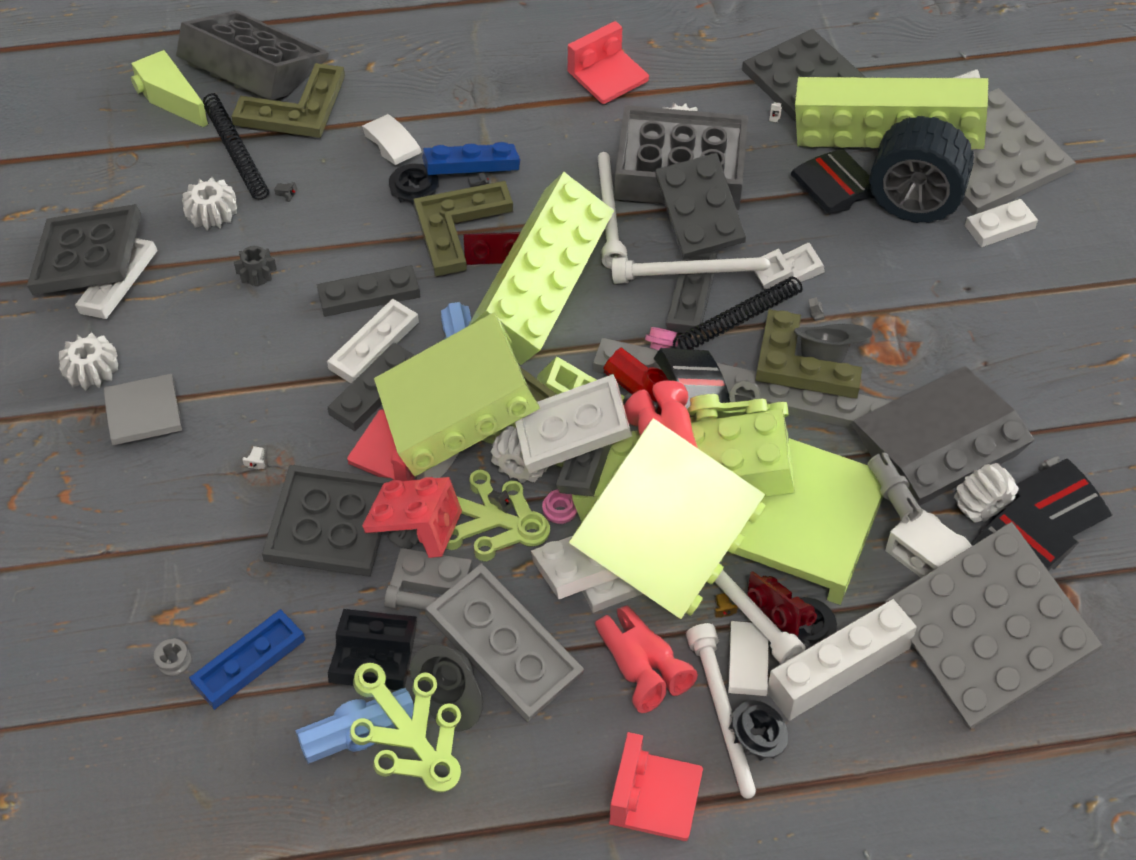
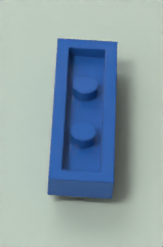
[422,142,520,175]
[189,609,305,710]

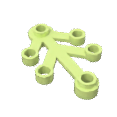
[688,394,789,422]
[446,470,550,561]
[349,663,461,792]

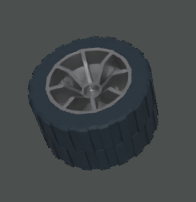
[869,116,974,223]

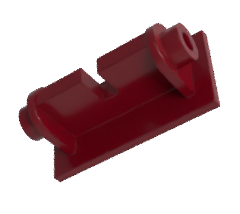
[463,232,521,265]
[747,571,817,637]

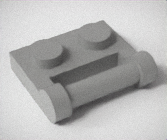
[384,548,472,610]

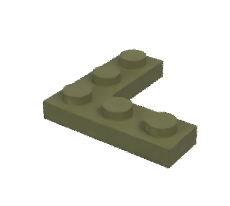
[231,63,345,138]
[413,181,513,277]
[755,309,862,399]

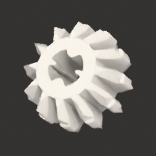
[182,177,237,231]
[59,332,118,391]
[491,426,548,483]
[954,463,1019,523]

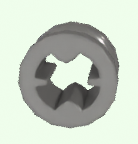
[729,380,761,402]
[154,638,192,676]

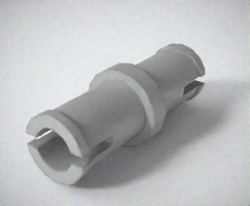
[868,452,923,523]

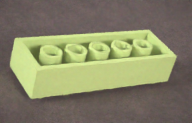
[795,77,988,149]
[468,172,614,365]
[572,409,795,522]

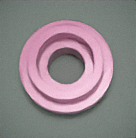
[645,327,678,350]
[542,489,577,524]

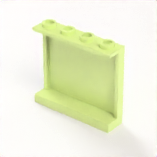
[374,312,540,477]
[569,418,766,619]
[721,438,883,605]

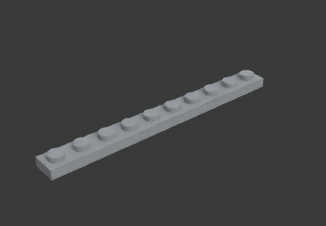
[593,338,892,430]

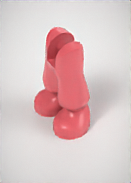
[624,381,698,448]
[595,605,698,713]

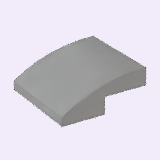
[104,374,182,446]

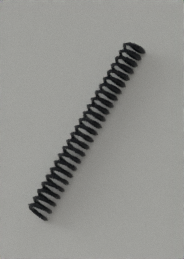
[202,93,270,200]
[673,276,803,350]

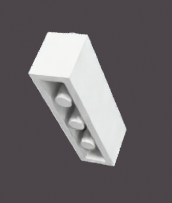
[885,509,972,578]
[767,599,917,721]

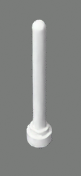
[598,152,628,269]
[612,257,770,284]
[715,570,805,664]
[686,623,756,799]

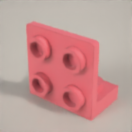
[567,21,649,104]
[347,409,416,481]
[362,477,462,558]
[609,732,703,841]

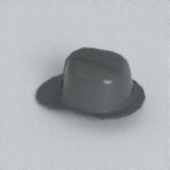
[794,324,873,363]
[410,644,483,732]

